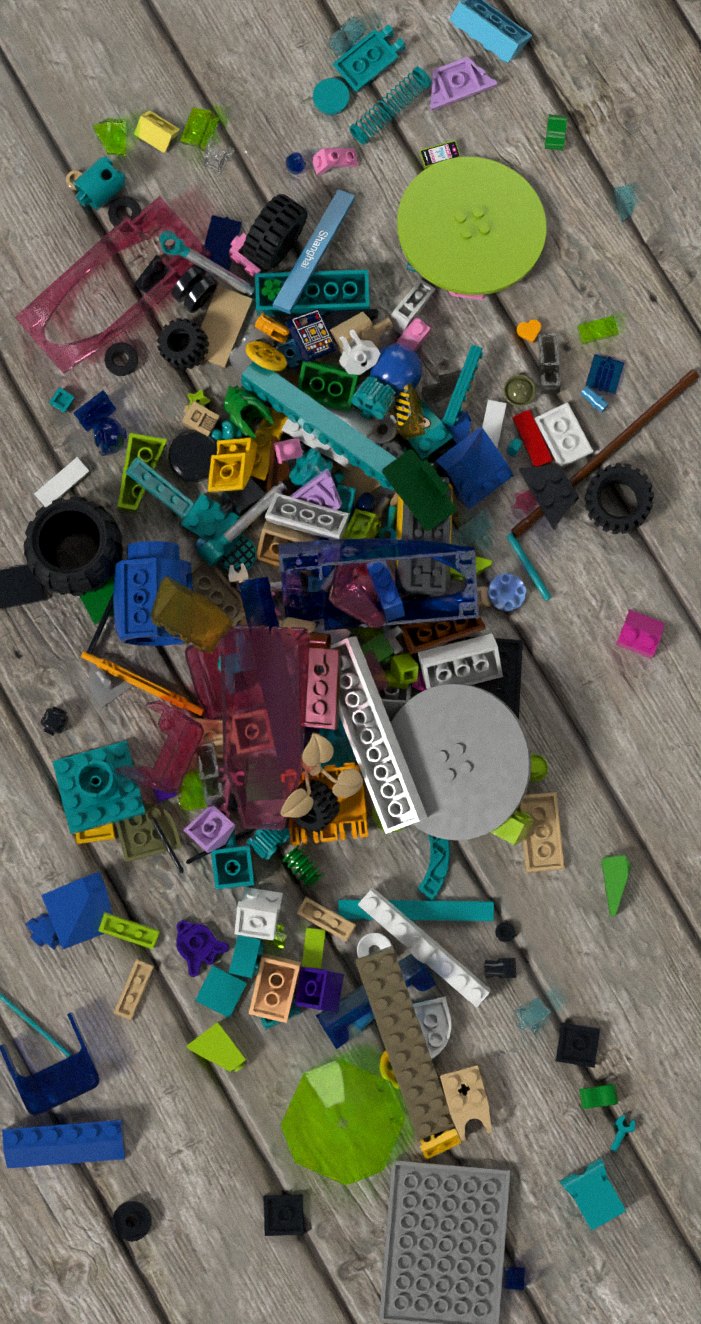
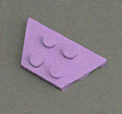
[430,57,497,111]
[289,469,342,510]

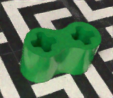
[544,114,568,151]
[579,1084,619,1109]

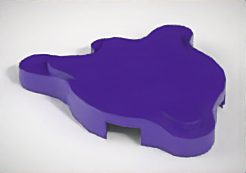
[176,920,229,977]

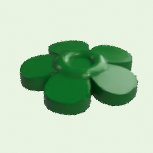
[261,279,281,300]

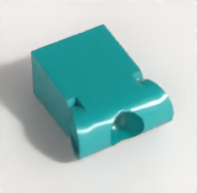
[558,1157,626,1231]

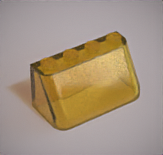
[150,575,234,653]

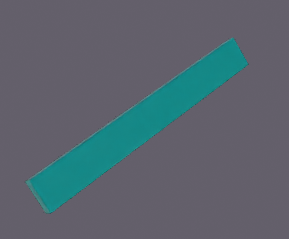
[338,900,494,921]

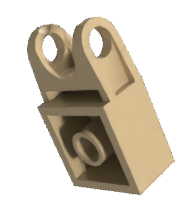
[439,1065,492,1142]

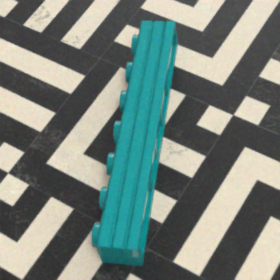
[442,344,484,427]

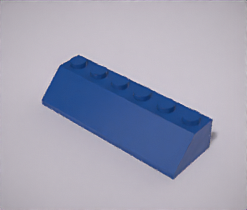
[2,1119,125,1168]

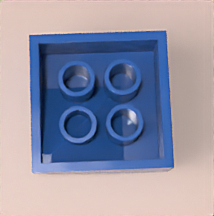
[436,427,514,509]

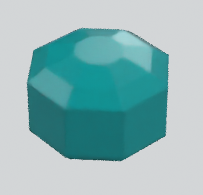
[506,438,523,458]

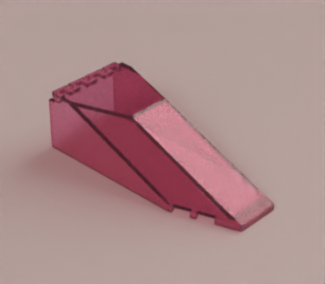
[220,625,310,830]

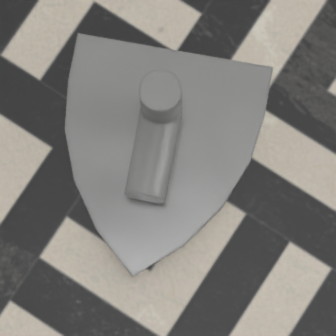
[89,662,133,708]

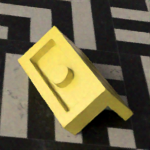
[134,110,180,153]

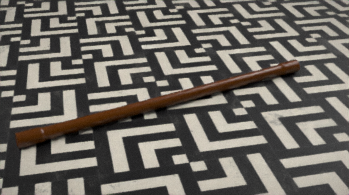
[511,369,699,538]

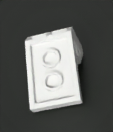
[234,887,283,940]

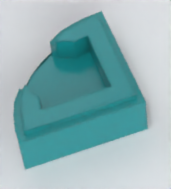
[331,470,345,485]

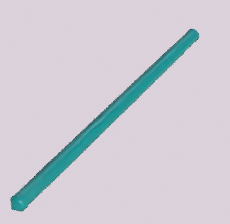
[0,993,72,1057]

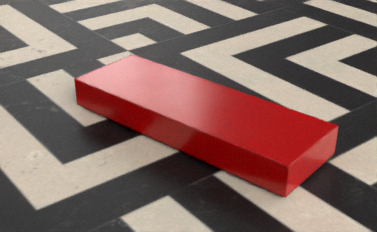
[512,409,553,467]

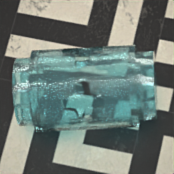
[327,16,366,56]

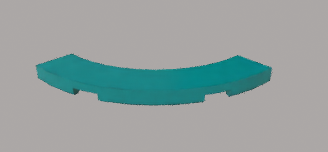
[417,834,450,901]

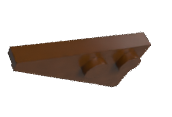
[266,436,297,496]

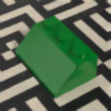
[297,359,361,412]

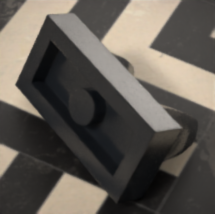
[134,255,172,297]

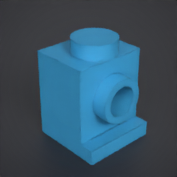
[277,338,303,370]

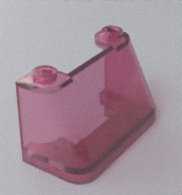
[329,546,386,628]

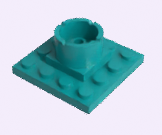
[52,740,146,835]

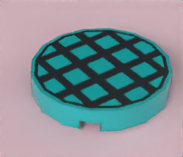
[220,536,257,573]

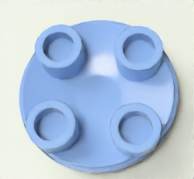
[488,573,526,612]

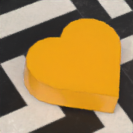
[516,319,541,344]

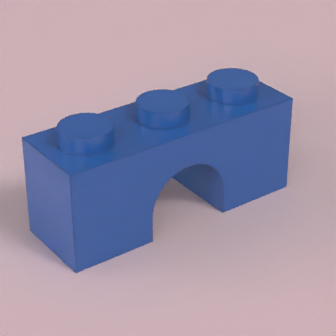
[366,559,405,622]

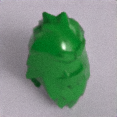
[223,385,274,439]

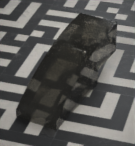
[538,333,561,394]
[421,369,476,405]
[195,742,227,807]

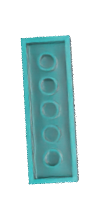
[255,270,370,316]

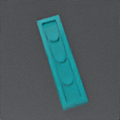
[125,457,195,519]

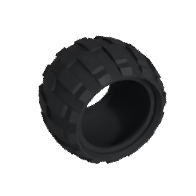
[23,496,123,596]

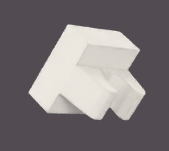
[228,563,249,584]

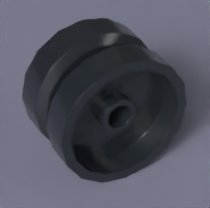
[171,265,218,313]

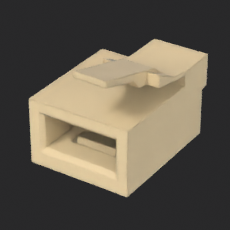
[181,401,219,436]

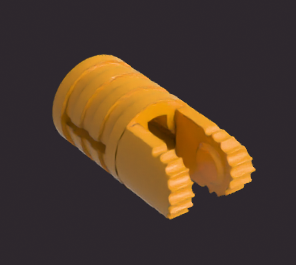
[254,313,291,344]

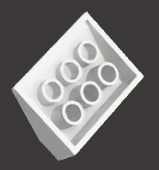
[281,405,378,470]

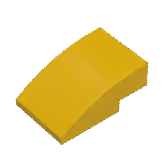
[208,438,257,492]

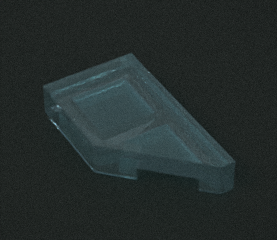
[613,184,637,222]

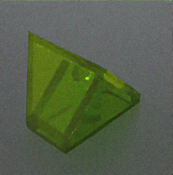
[92,118,129,156]

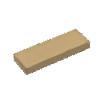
[297,897,357,942]
[114,959,155,1021]

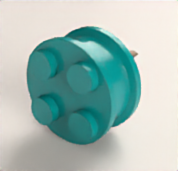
[289,448,338,489]

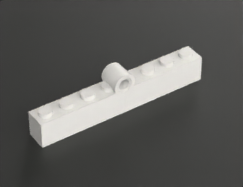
[358,887,491,1007]

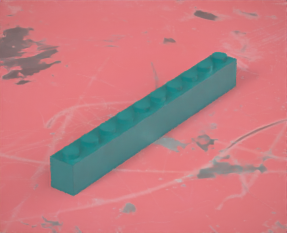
[241,362,397,491]

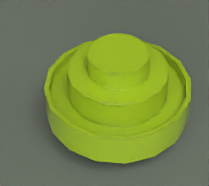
[529,754,548,783]

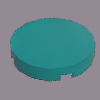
[313,78,349,116]

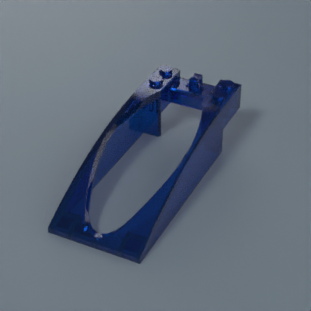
[278,538,479,631]

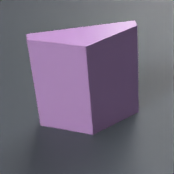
[184,804,236,853]

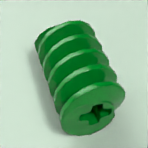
[283,845,325,887]

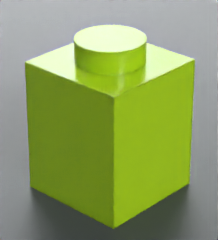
[390,653,419,685]

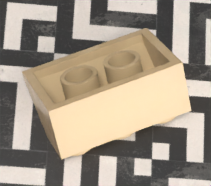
[256,520,320,575]

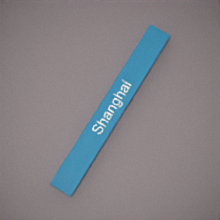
[273,189,355,314]

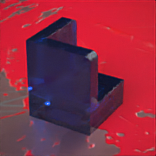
[504,1266,525,1290]

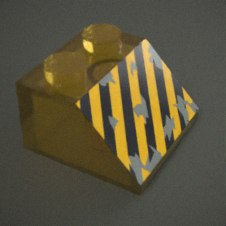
[393,383,426,440]

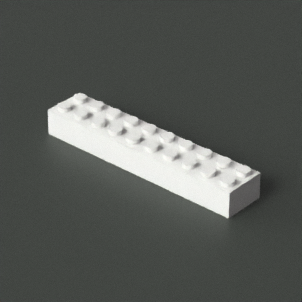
[320,636,427,834]

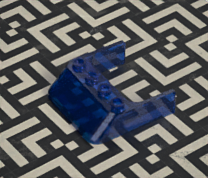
[0,1012,100,1115]

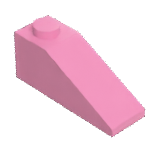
[395,317,431,352]

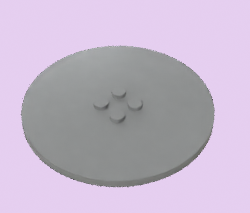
[391,684,531,840]

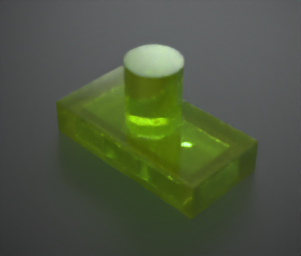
[577,316,619,345]

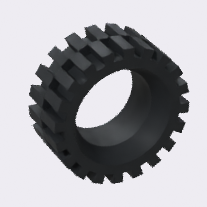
[585,463,654,534]

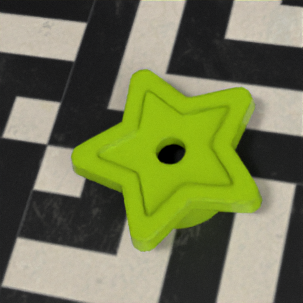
[187,389,211,409]

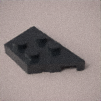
[519,465,579,530]

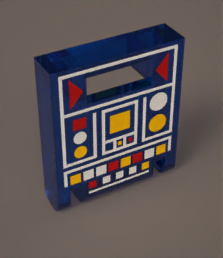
[285,308,337,362]

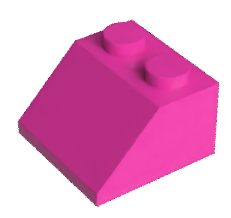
[615,609,665,659]

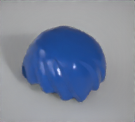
[369,343,422,396]

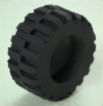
[243,194,308,269]

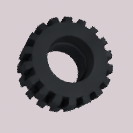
[157,318,209,370]
[289,779,340,832]

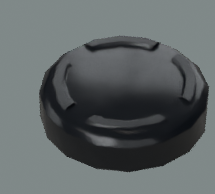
[168,430,217,482]

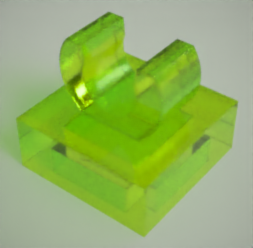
[265,923,287,948]

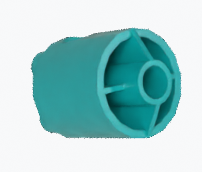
[73,156,126,211]

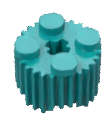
[351,376,396,420]
[246,815,291,860]

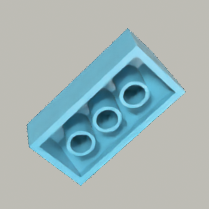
[449,0,532,63]

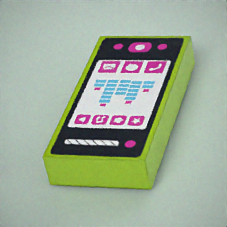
[420,140,460,169]

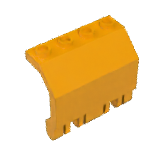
[281,763,369,846]

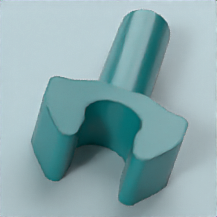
[378,506,397,542]
[610,1115,635,1152]

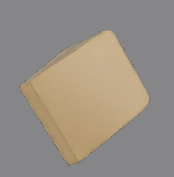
[468,587,492,607]

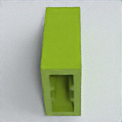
[186,1022,247,1072]

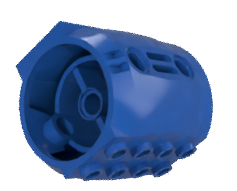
[113,541,194,647]

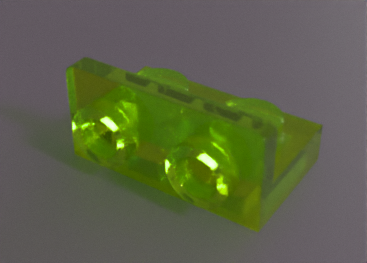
[180,108,219,152]
[174,769,208,812]

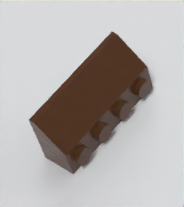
[401,602,486,655]

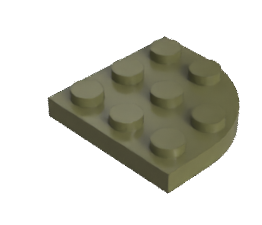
[115,800,182,863]

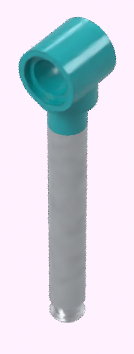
[159,230,255,296]
[197,482,287,567]

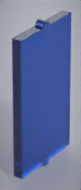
[202,215,242,272]

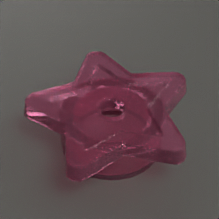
[513,490,537,514]

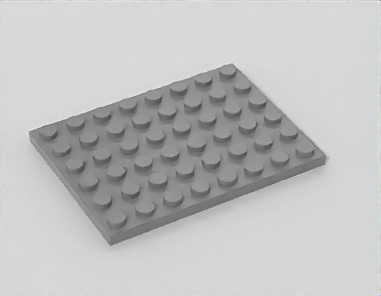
[379,1160,510,1324]

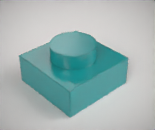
[49,387,76,414]

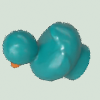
[210,420,241,442]

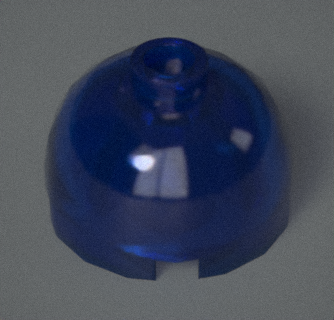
[93,417,127,456]

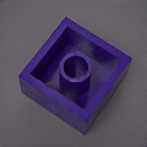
[294,966,344,1013]

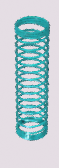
[349,66,432,145]

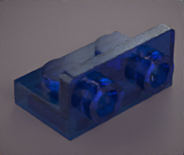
[73,390,116,432]

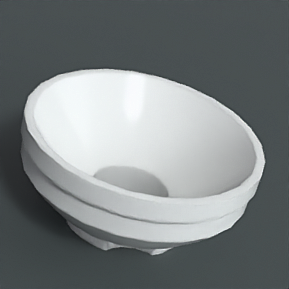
[368,412,398,445]
[357,933,392,958]

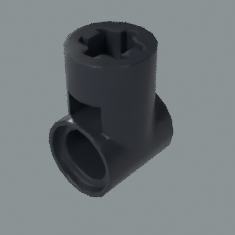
[484,958,516,978]

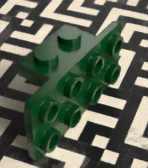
[382,449,456,531]

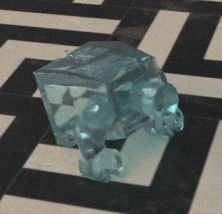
[515,998,551,1033]

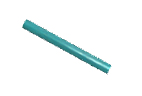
[506,533,552,601]

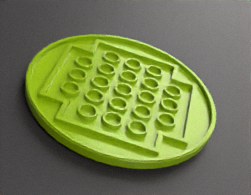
[397,157,546,295]

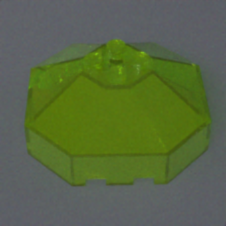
[281,1058,405,1186]

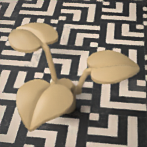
[280,733,363,818]

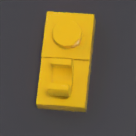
[420,1129,461,1160]

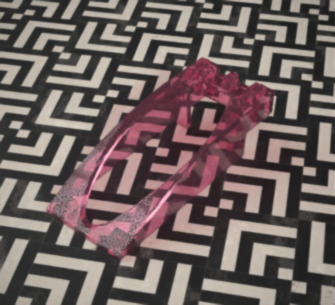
[15,196,212,374]

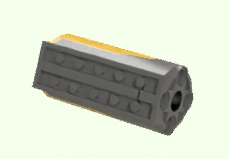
[395,477,453,600]

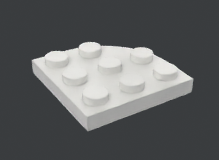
[413,997,451,1059]

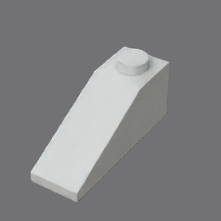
[390,279,435,335]

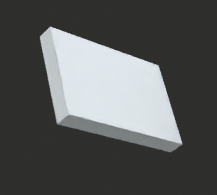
[534,402,594,468]

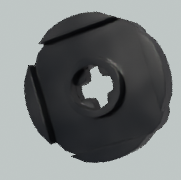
[112,1201,152,1242]

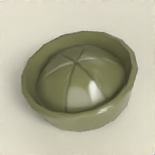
[503,374,536,407]

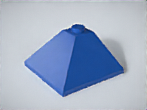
[41,871,113,950]

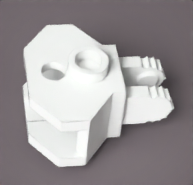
[339,329,381,375]

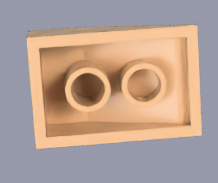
[249,954,302,1023]

